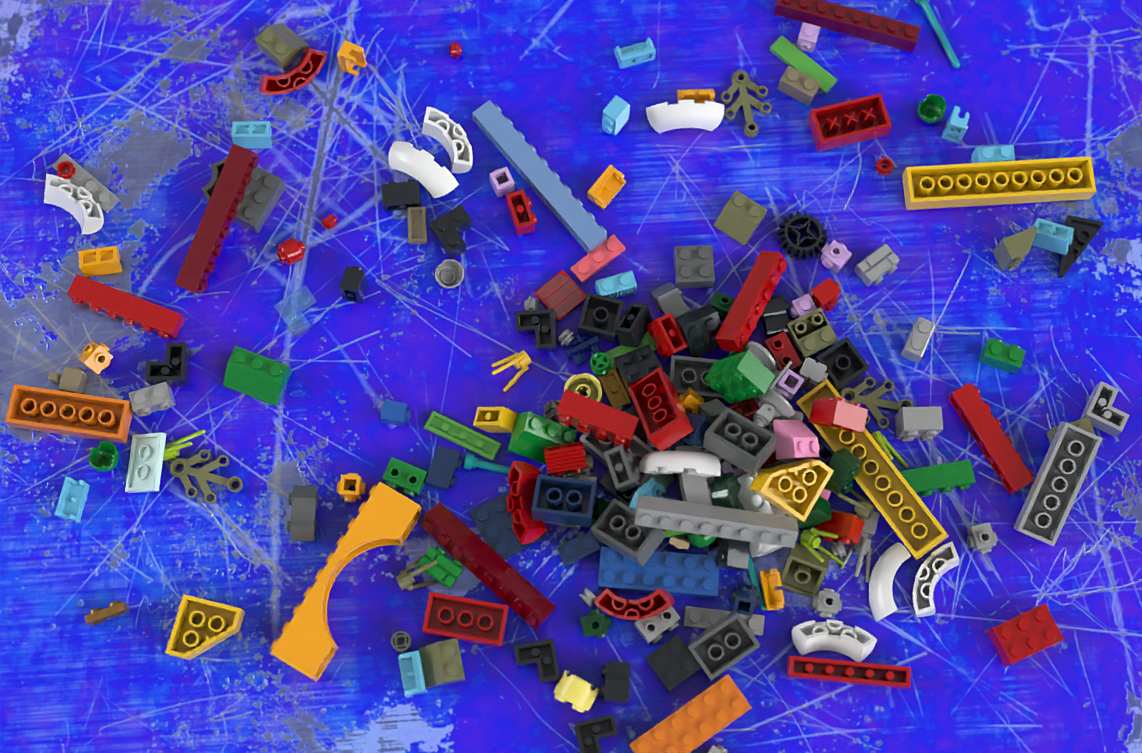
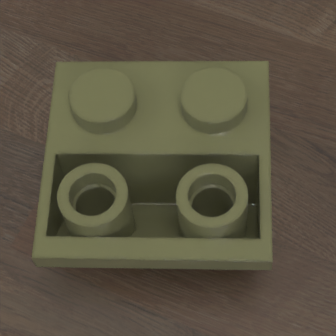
[787,307,839,361]

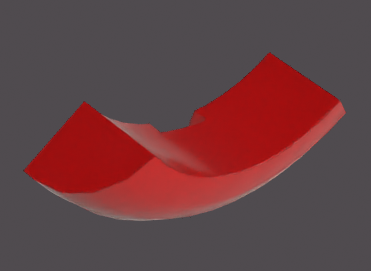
[259,48,327,95]
[506,461,547,545]
[594,588,675,620]

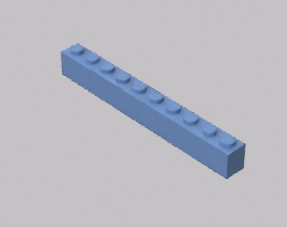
[472,100,607,254]

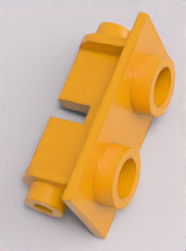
[677,89,715,104]
[760,568,785,610]

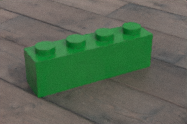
[899,459,976,497]

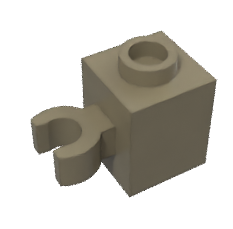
[48,366,88,394]

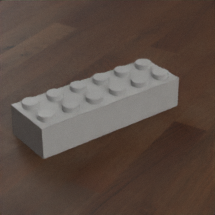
[1013,422,1103,546]

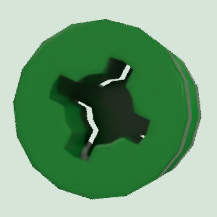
[590,352,610,377]

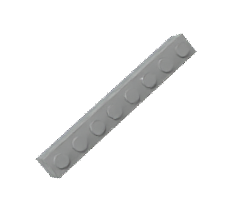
[635,495,799,548]

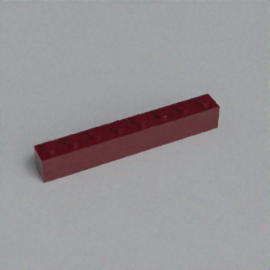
[773,0,921,52]
[175,143,259,294]
[419,502,556,630]

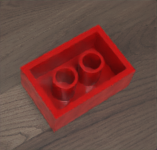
[987,603,1064,667]

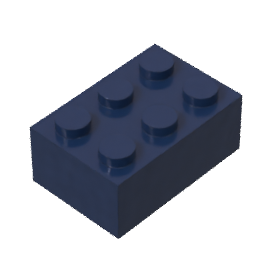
[531,475,597,527]

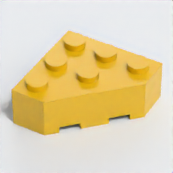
[749,458,833,522]
[165,594,245,661]

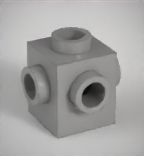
[966,522,998,554]
[812,588,842,618]

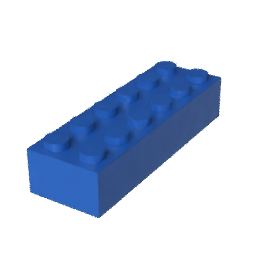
[597,547,719,599]

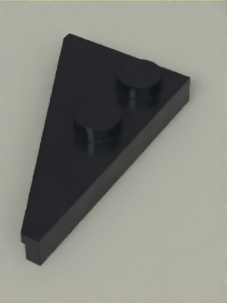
[1057,215,1104,279]

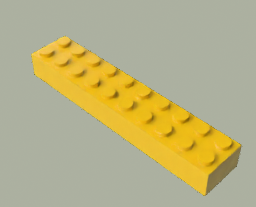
[902,156,1096,210]
[796,379,949,560]

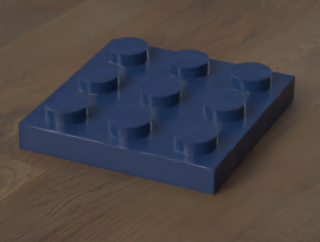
[470,491,549,560]

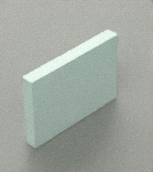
[125,432,166,493]

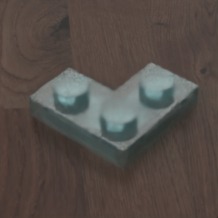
[274,285,317,338]

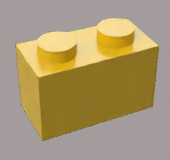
[473,407,517,433]

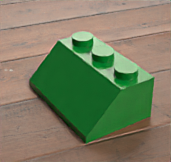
[223,346,292,407]
[508,412,577,465]

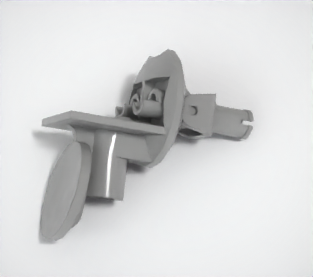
[745,341,795,428]

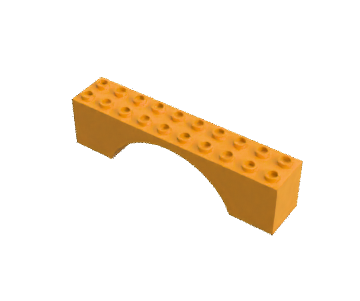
[271,482,423,682]

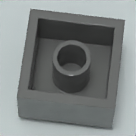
[673,245,715,289]

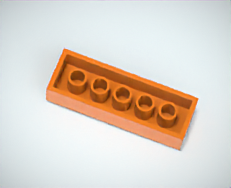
[5,384,133,444]
[628,674,752,753]

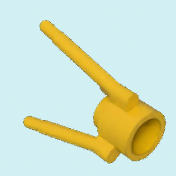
[491,350,532,392]

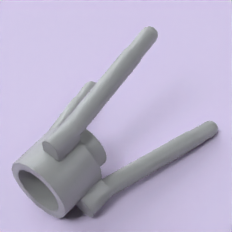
[839,537,873,583]

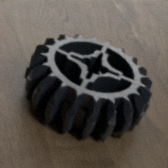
[777,210,828,261]

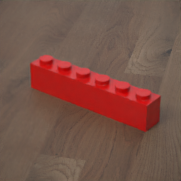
[715,251,787,352]
[67,274,185,340]
[947,382,1034,495]
[786,656,911,690]

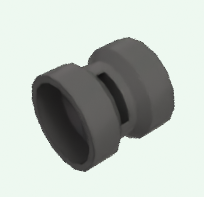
[391,631,412,653]

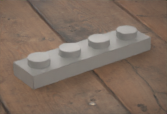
[52,153,120,213]
[683,606,765,636]

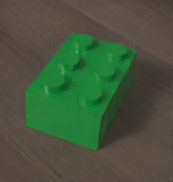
[704,350,775,404]

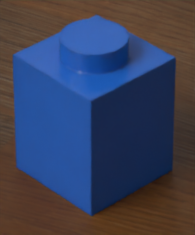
[381,400,411,426]

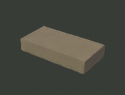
[407,206,428,245]

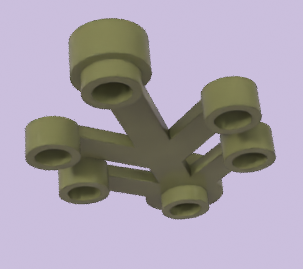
[721,70,772,138]
[839,377,914,429]
[169,449,243,504]

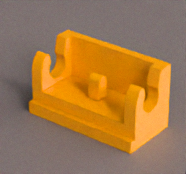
[337,40,367,76]
[587,164,626,210]
[79,246,122,277]

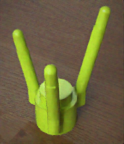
[163,430,205,464]
[870,431,908,468]
[800,527,844,566]

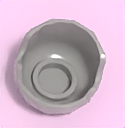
[435,259,464,289]

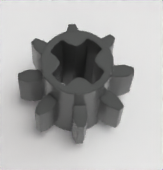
[543,399,560,423]

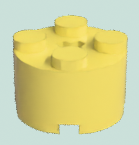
[564,373,602,403]
[553,670,600,713]

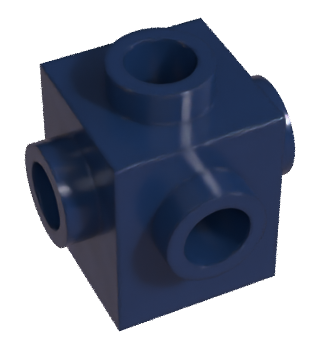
[730,582,760,617]

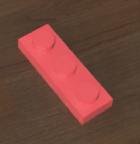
[570,234,626,284]

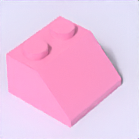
[773,420,819,460]

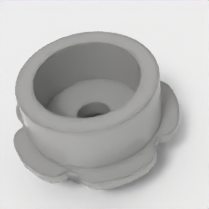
[524,296,539,311]
[557,329,574,346]
[830,542,847,560]

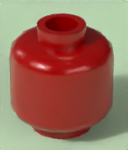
[276,238,306,266]

